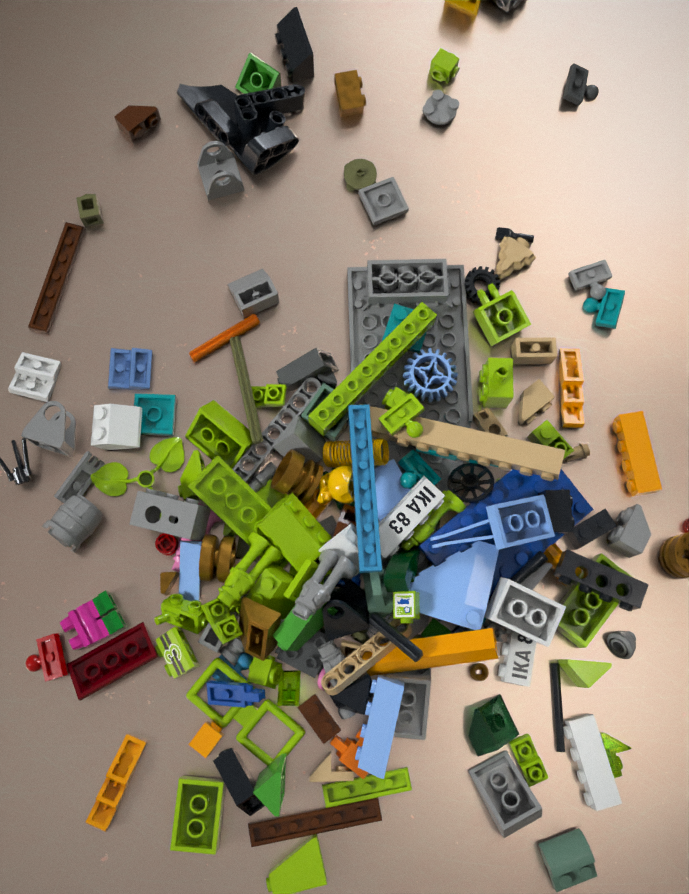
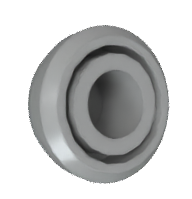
[607,631,636,659]

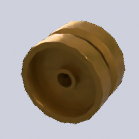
[199,534,236,583]

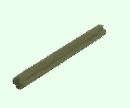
[230,336,263,444]

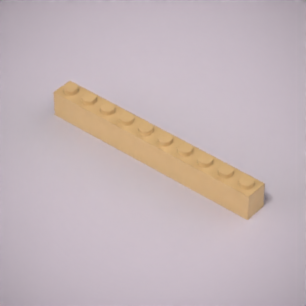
[359,403,565,481]

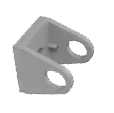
[197,141,245,201]
[21,401,76,457]

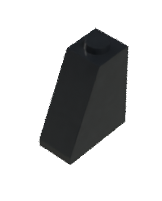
[213,748,265,816]

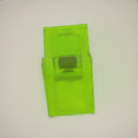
[599,731,632,778]

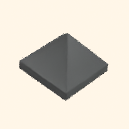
[317,371,337,389]

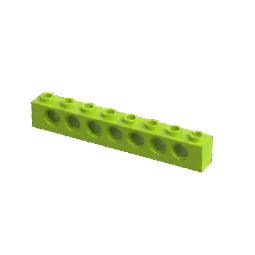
[308,302,437,436]

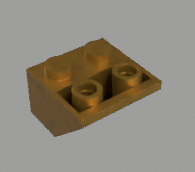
[239,597,282,661]

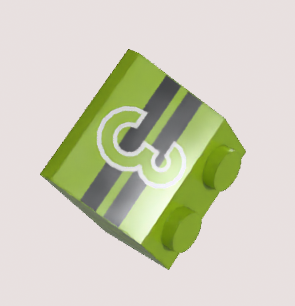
[155,627,200,679]

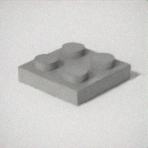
[358,177,409,226]

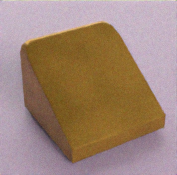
[160,572,179,595]

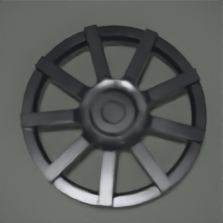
[447,463,494,503]

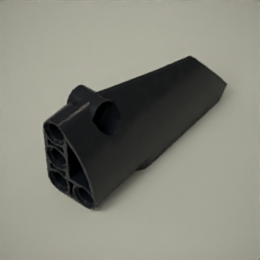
[177,84,299,175]

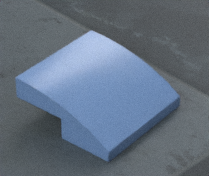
[108,348,152,390]

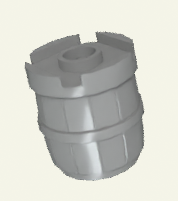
[42,494,103,553]

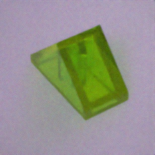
[277,671,301,706]

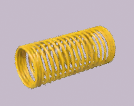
[322,439,389,467]

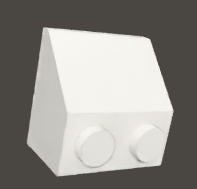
[91,404,142,451]

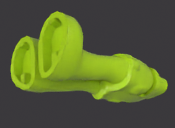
[400,490,466,551]
[217,532,283,608]

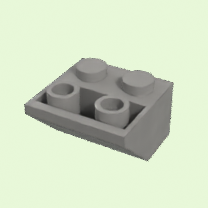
[227,268,279,319]
[607,504,651,558]

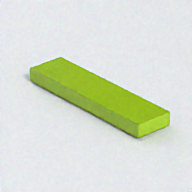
[322,767,412,808]

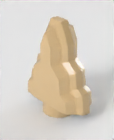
[495,236,536,280]

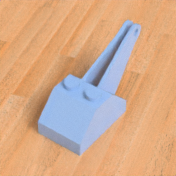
[430,495,555,550]

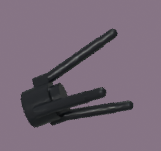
[0,438,32,486]

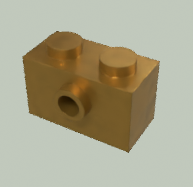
[334,70,366,117]

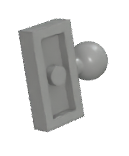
[568,259,613,300]

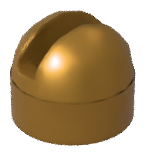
[470,663,489,681]

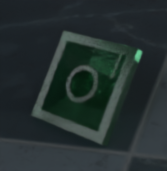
[468,694,519,757]

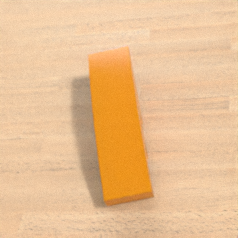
[559,348,585,428]
[85,734,147,832]

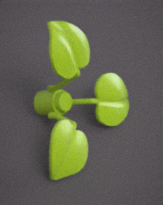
[90,437,184,518]

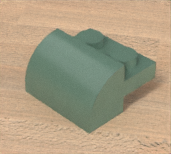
[363,567,393,618]
[538,828,597,893]

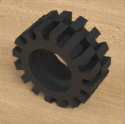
[464,266,500,305]

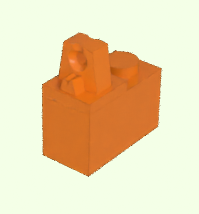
[330,727,368,780]

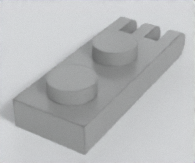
[54,451,105,503]

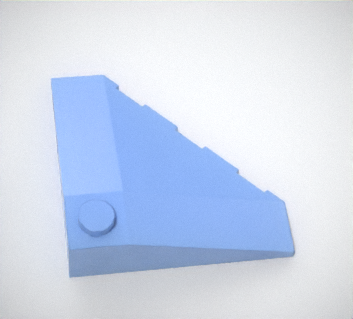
[409,541,499,630]

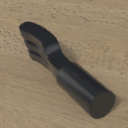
[495,227,534,243]

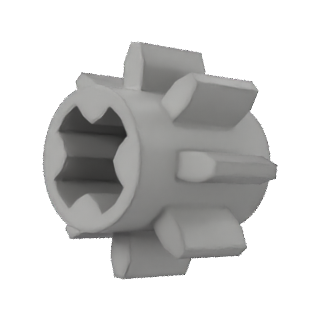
[483,620,506,642]

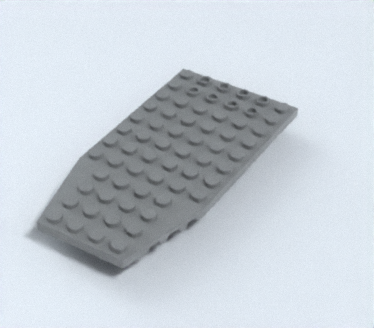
[347,259,473,495]

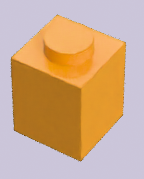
[188,721,225,758]

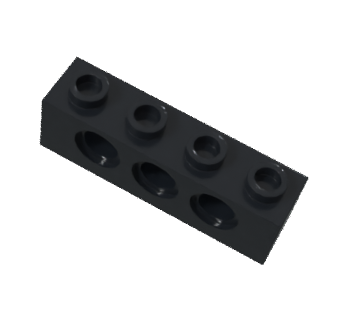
[554,549,649,612]

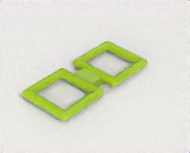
[186,658,305,766]

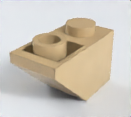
[518,379,555,426]

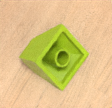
[178,450,205,501]

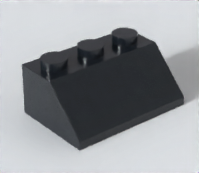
[275,7,314,83]

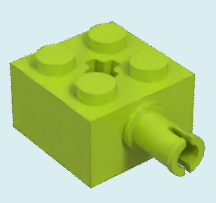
[479,358,514,409]

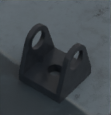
[323,574,370,641]

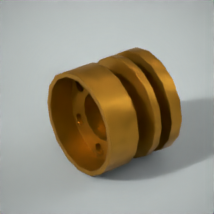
[271,449,324,504]
[659,532,689,579]

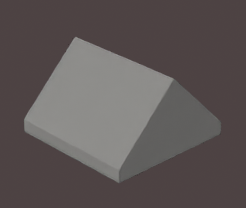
[272,415,326,464]

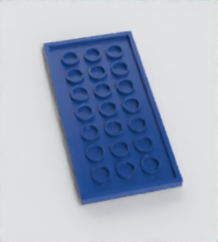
[418,469,594,597]

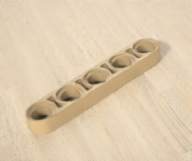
[321,619,412,695]

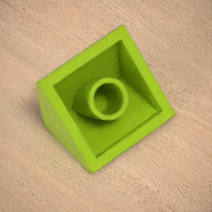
[557,659,612,688]

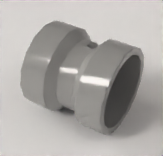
[219,638,245,665]

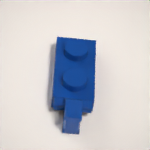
[207,680,266,708]

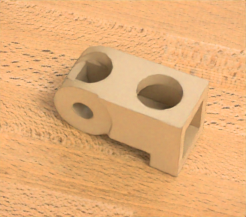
[473,407,508,437]

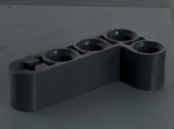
[234,84,305,135]

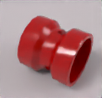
[155,533,178,556]

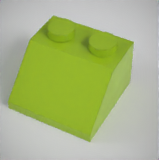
[246,562,295,620]

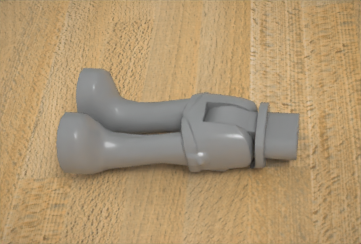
[292,550,357,621]
[317,640,374,719]

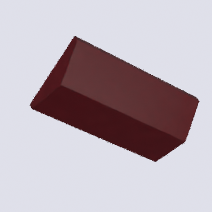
[67,622,158,701]

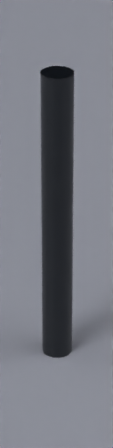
[551,663,565,752]

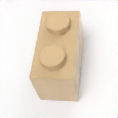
[511,337,557,365]

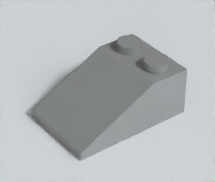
[469,750,542,838]

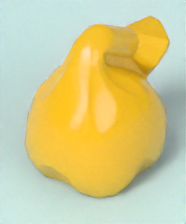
[317,465,354,504]

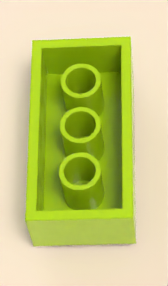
[557,553,632,648]

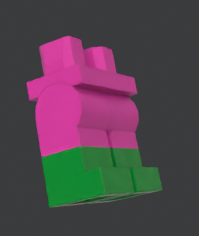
[60,590,128,650]

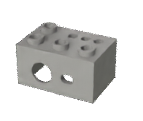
[129,488,211,540]

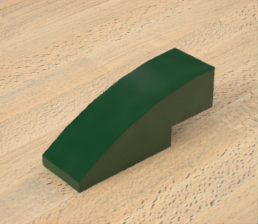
[383,549,420,592]

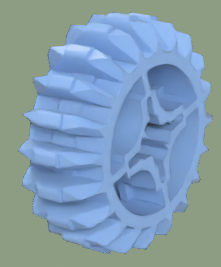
[402,348,458,403]

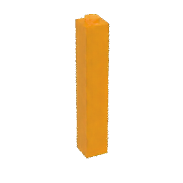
[362,628,499,676]

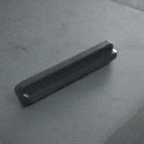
[368,613,423,662]

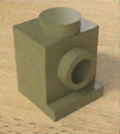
[76,194,104,227]

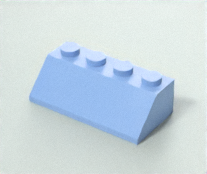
[355,674,404,779]

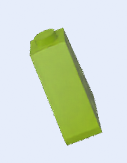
[266,834,327,894]

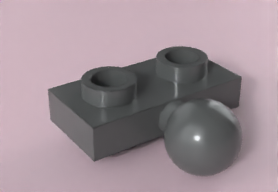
[563,63,599,105]

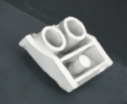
[318,523,359,579]

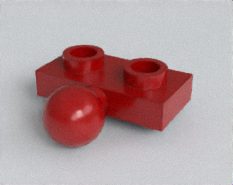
[25,633,68,682]

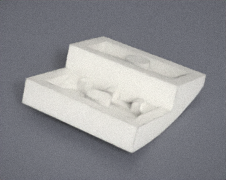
[8,352,61,402]

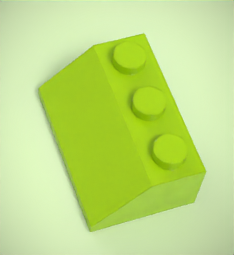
[185,400,253,469]
[257,492,332,571]

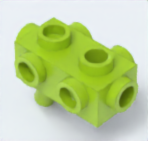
[154,594,209,634]

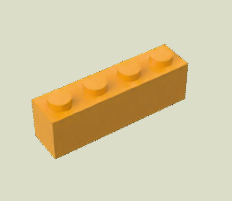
[613,411,662,497]

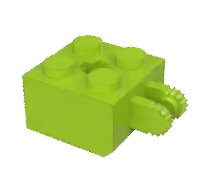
[473,283,532,346]

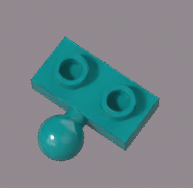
[583,288,625,329]
[398,450,441,489]

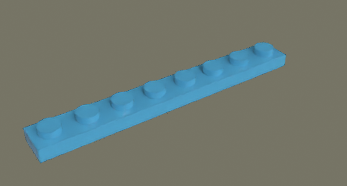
[348,404,382,573]

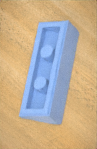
[179,541,202,602]

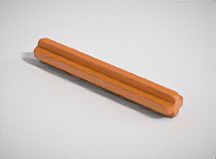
[189,314,260,362]

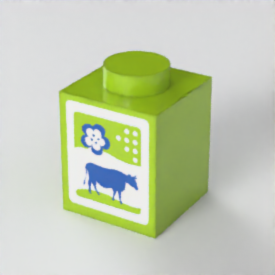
[393,591,420,624]

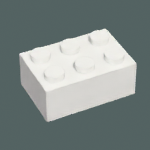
[484,577,566,647]

